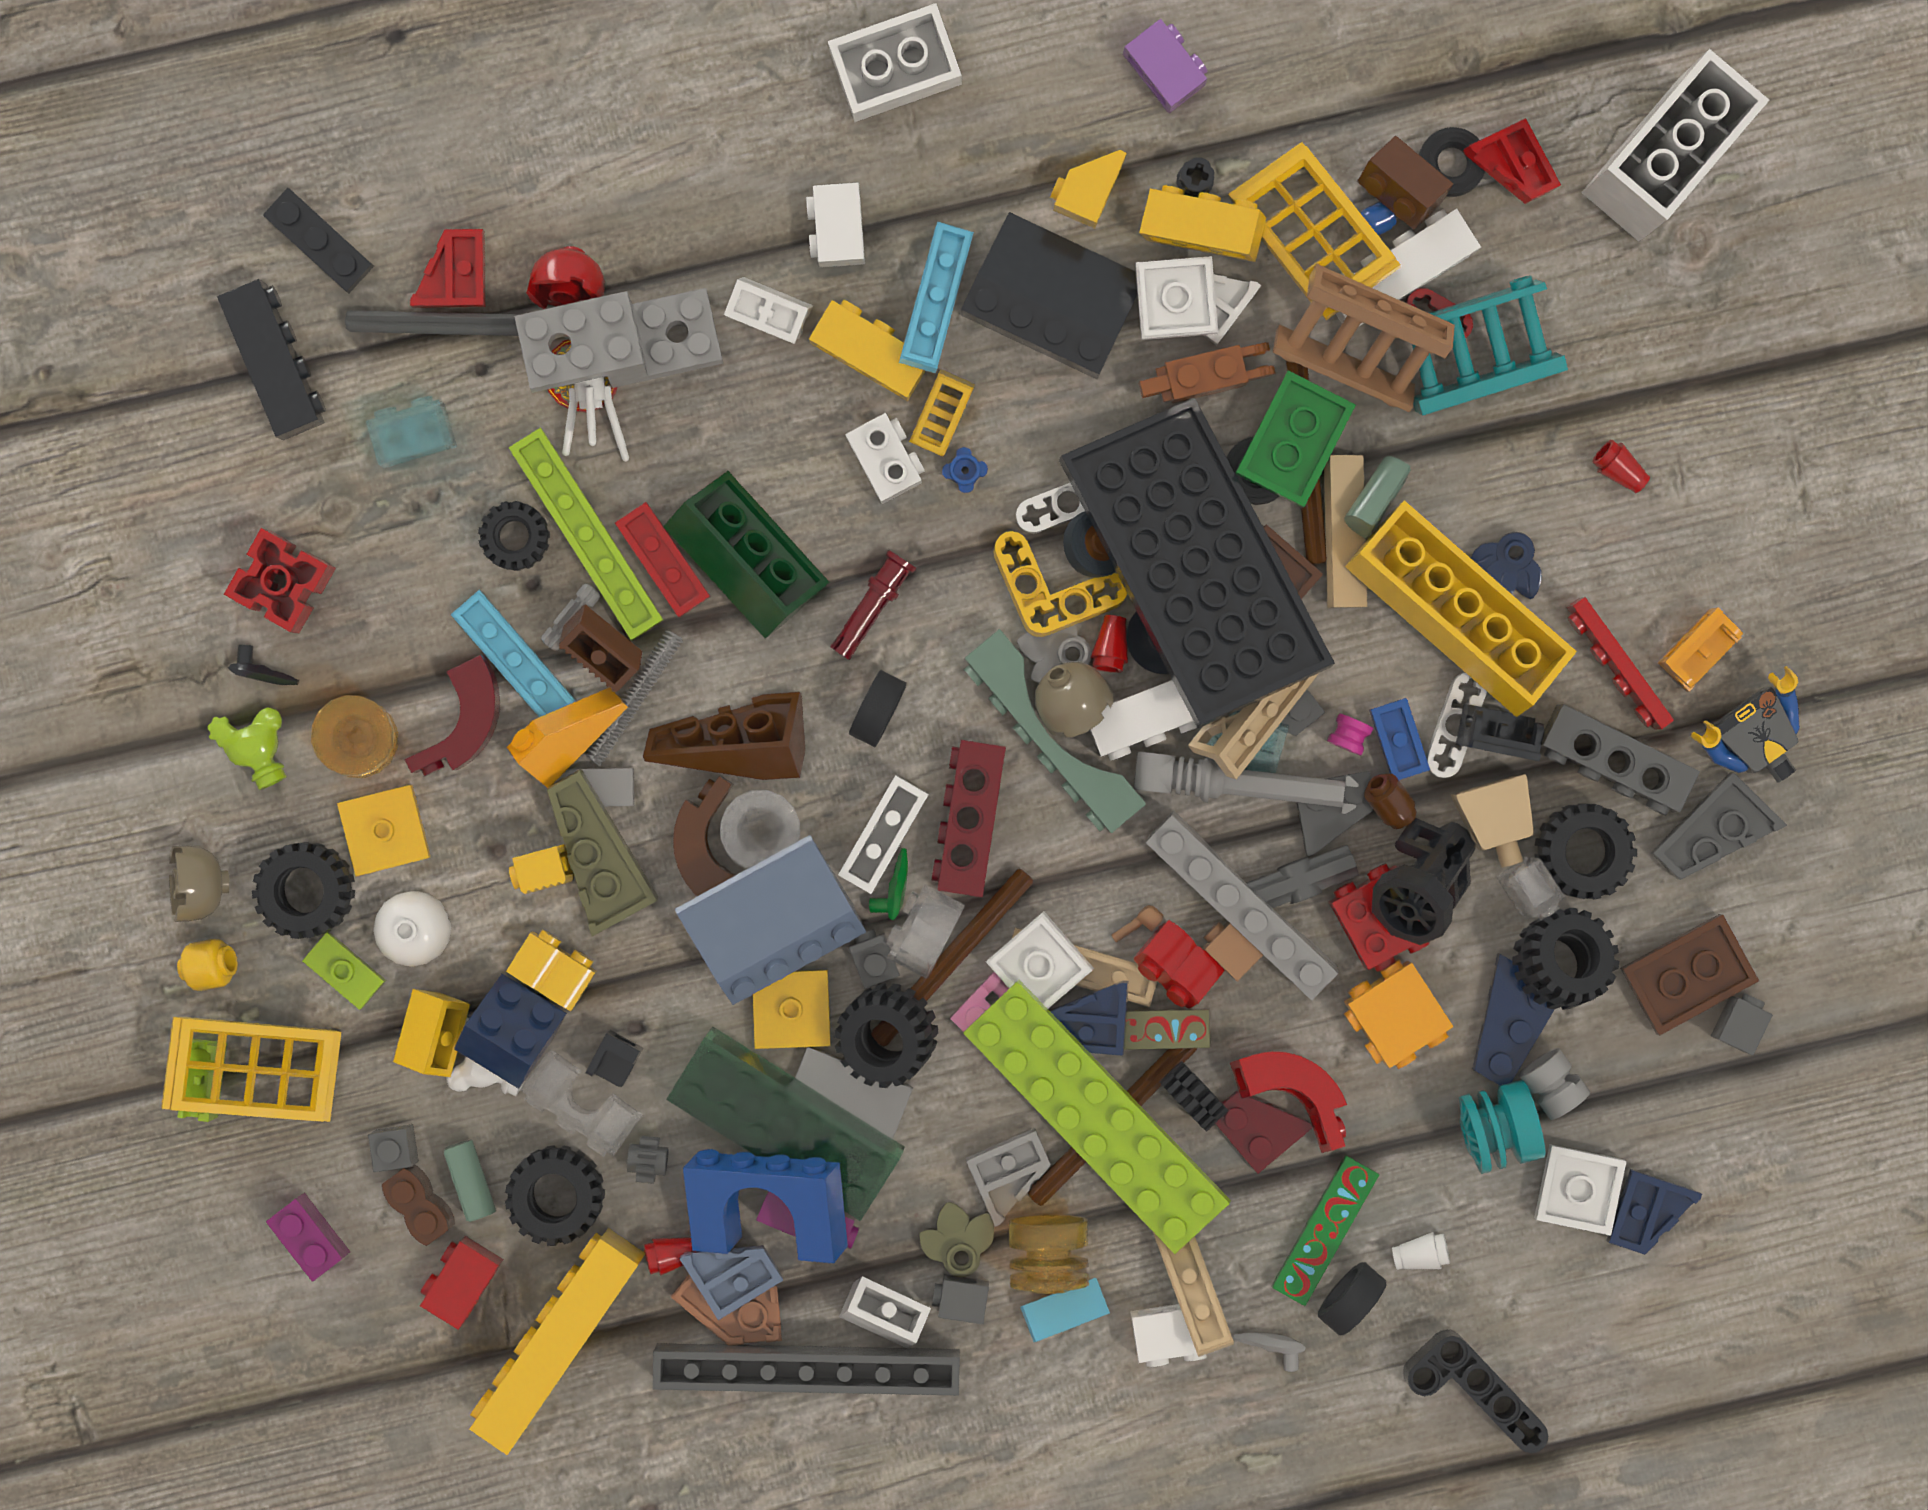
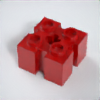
[223,528,336,634]

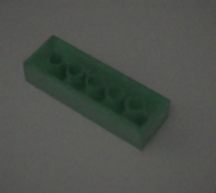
[666,1026,905,1221]

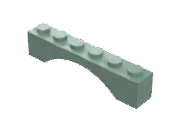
[964,629,1146,833]

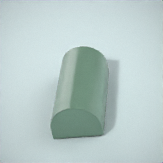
[1344,456,1411,539]
[443,1139,496,1222]

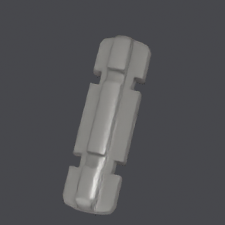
[541,584,601,651]

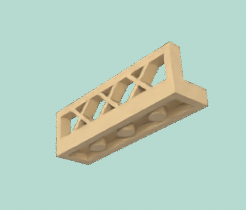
[1188,673,1319,780]

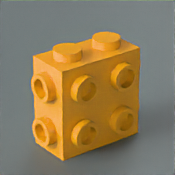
[1343,959,1453,1069]

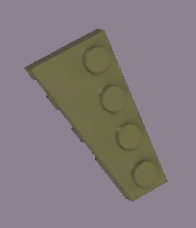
[547,769,658,937]

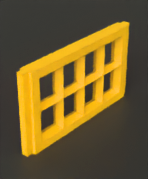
[1228,142,1401,320]
[161,1016,342,1122]

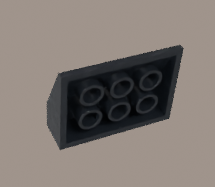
[961,212,1138,380]

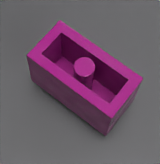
[266,1192,351,1282]

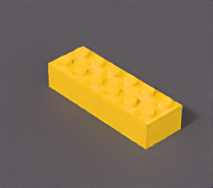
[1345,500,1577,717]
[469,1228,645,1455]

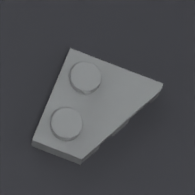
[966,1128,1051,1227]

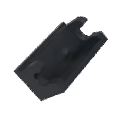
[1455,704,1544,762]

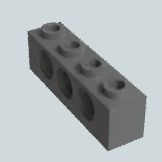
[1541,704,1700,816]

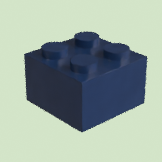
[454,974,567,1089]

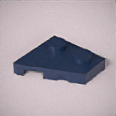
[1606,1169,1702,1255]

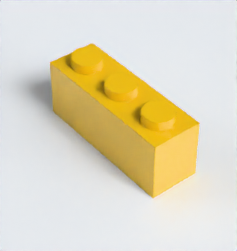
[1139,185,1266,262]
[809,299,926,402]

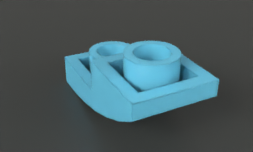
[1020,1278,1110,1342]

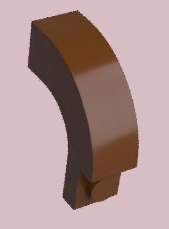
[673,776,736,896]

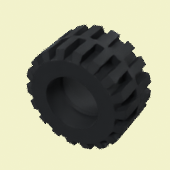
[1534,803,1637,900]
[252,842,356,939]
[1512,908,1620,1010]
[834,983,938,1088]
[505,1145,605,1246]

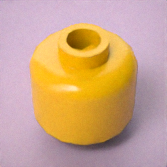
[177,939,238,991]

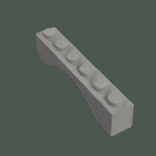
[1146,810,1338,1000]

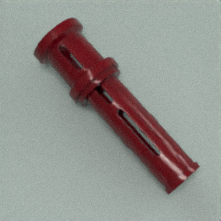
[830,550,917,660]

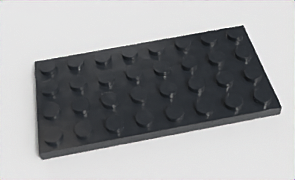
[1059,398,1335,728]

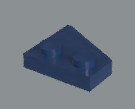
[1050,980,1129,1056]

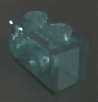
[366,396,457,468]

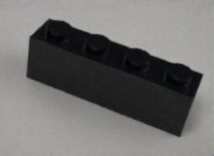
[217,279,326,441]

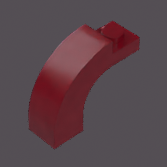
[405,655,500,777]

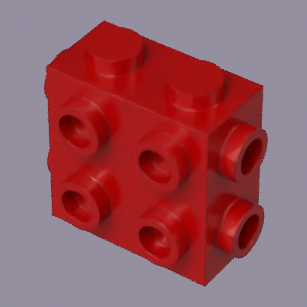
[1328,863,1430,972]

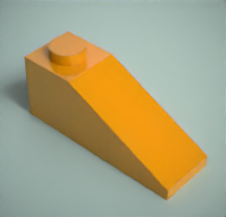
[507,687,628,788]

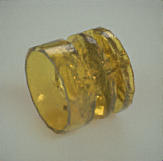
[311,695,399,778]
[1009,1215,1089,1294]

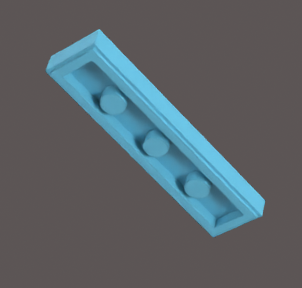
[899,222,974,373]
[451,590,576,717]

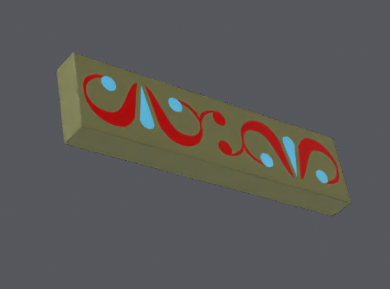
[1125,1008,1211,1050]

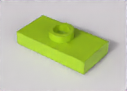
[302,932,386,1010]

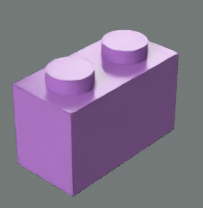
[1123,19,1208,114]

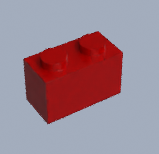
[420,1236,504,1330]

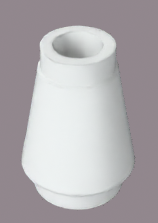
[1392,1232,1450,1270]

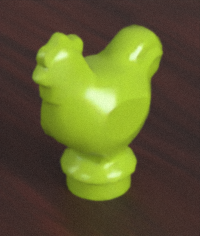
[208,707,287,790]

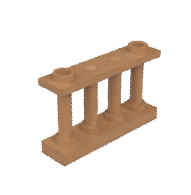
[1273,264,1455,412]

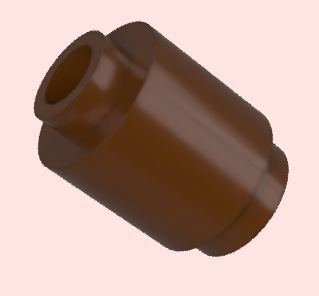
[1364,773,1417,829]

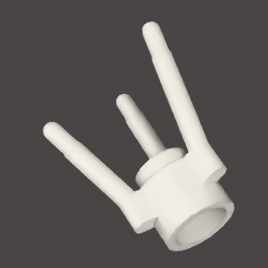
[562,377,629,462]

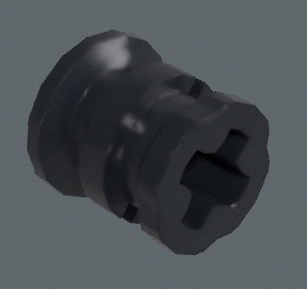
[1176,157,1215,198]

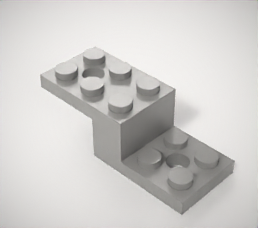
[514,288,723,393]

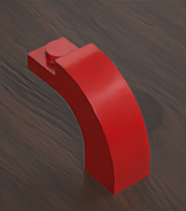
[1230,1051,1347,1153]

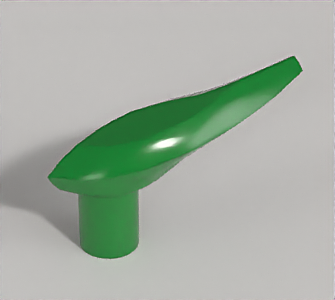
[869,848,908,920]

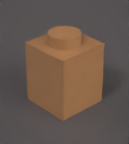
[1202,921,1263,982]

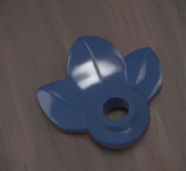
[1470,532,1542,599]

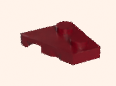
[1215,1091,1313,1174]

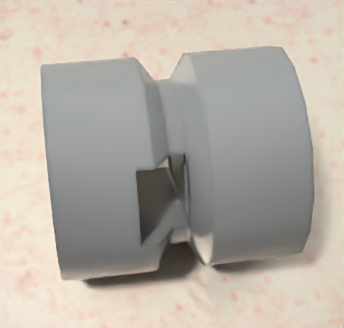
[1519,1048,1590,1120]

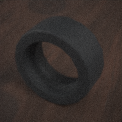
[849,670,907,747]
[1318,1262,1387,1336]

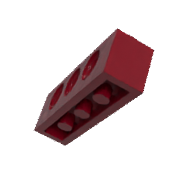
[931,740,1006,898]

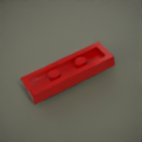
[615,502,711,618]

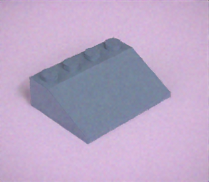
[675,835,866,1005]

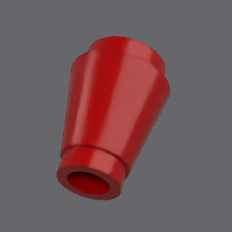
[1592,440,1650,494]
[1090,615,1128,673]
[644,1237,697,1276]

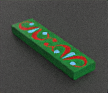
[1271,1155,1380,1306]

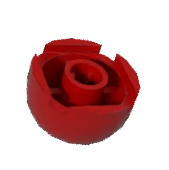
[526,246,605,309]

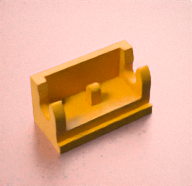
[1658,607,1743,692]

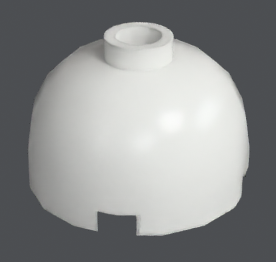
[373,891,451,967]

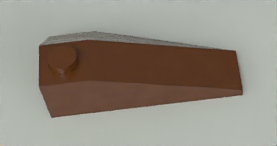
[643,692,806,780]

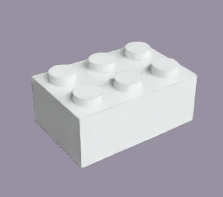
[828,3,962,122]

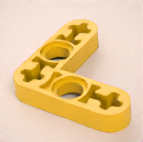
[993,531,1127,637]

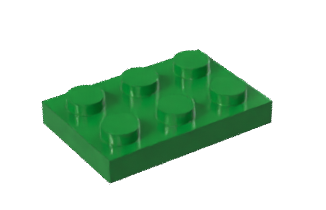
[1235,370,1356,508]

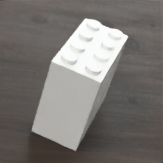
[1581,49,1769,241]

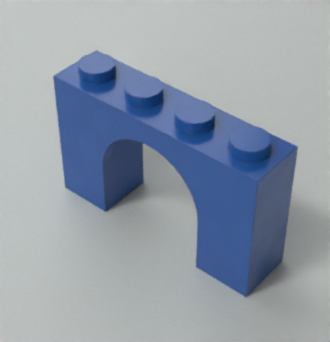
[683,1149,848,1263]

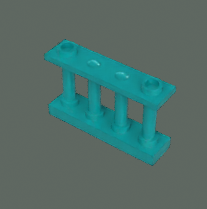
[1412,275,1568,416]

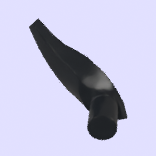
[228,645,299,685]

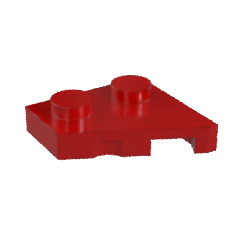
[1463,118,1561,204]

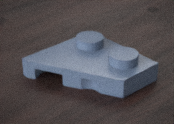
[680,1245,783,1320]

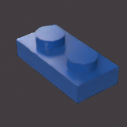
[1369,698,1430,780]

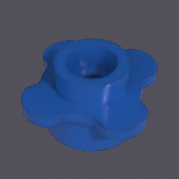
[942,447,988,493]

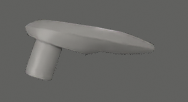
[1233,1333,1306,1372]

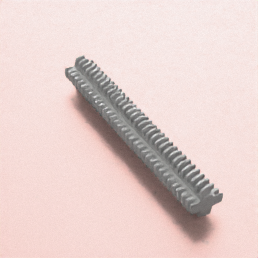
[584,629,683,766]

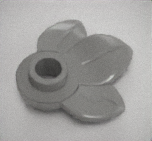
[1017,609,1092,683]

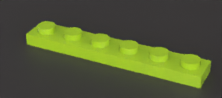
[509,427,664,640]

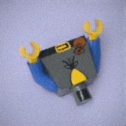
[1691,666,1800,783]

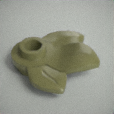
[919,1202,994,1277]

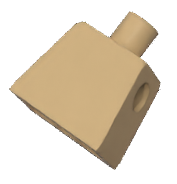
[1451,774,1534,868]

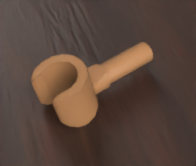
[1111,905,1164,942]

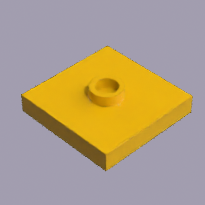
[337,785,431,877]
[753,970,831,1049]

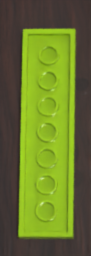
[963,979,1231,1254]

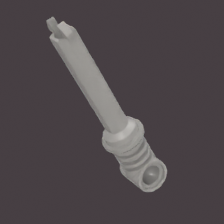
[1133,752,1359,814]

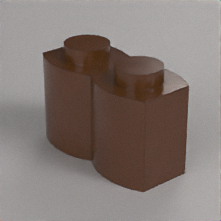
[382,1164,455,1246]

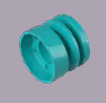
[1459,1080,1546,1174]

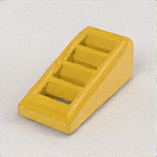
[909,369,975,457]

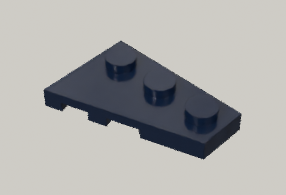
[1472,953,1554,1086]

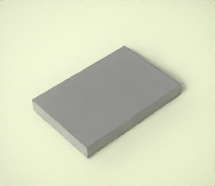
[780,1047,913,1159]

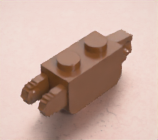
[1138,342,1276,404]

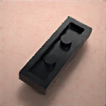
[263,188,374,294]

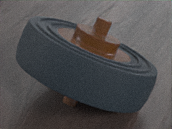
[1063,511,1116,578]

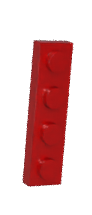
[1566,597,1674,730]

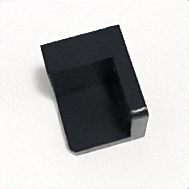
[585,1030,643,1087]

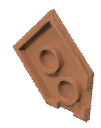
[671,1275,782,1346]

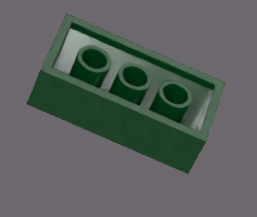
[663,471,830,639]

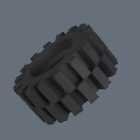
[478,501,550,571]
[1159,1061,1229,1132]

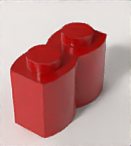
[1133,920,1225,1009]

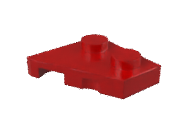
[410,229,486,308]

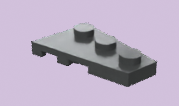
[1651,772,1787,880]

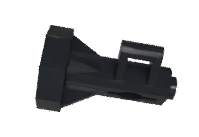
[1371,818,1476,945]

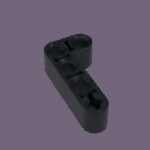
[1403,1329,1549,1453]

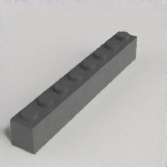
[653,1343,960,1396]

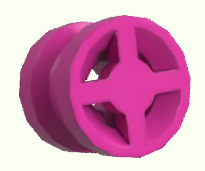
[1327,713,1373,756]

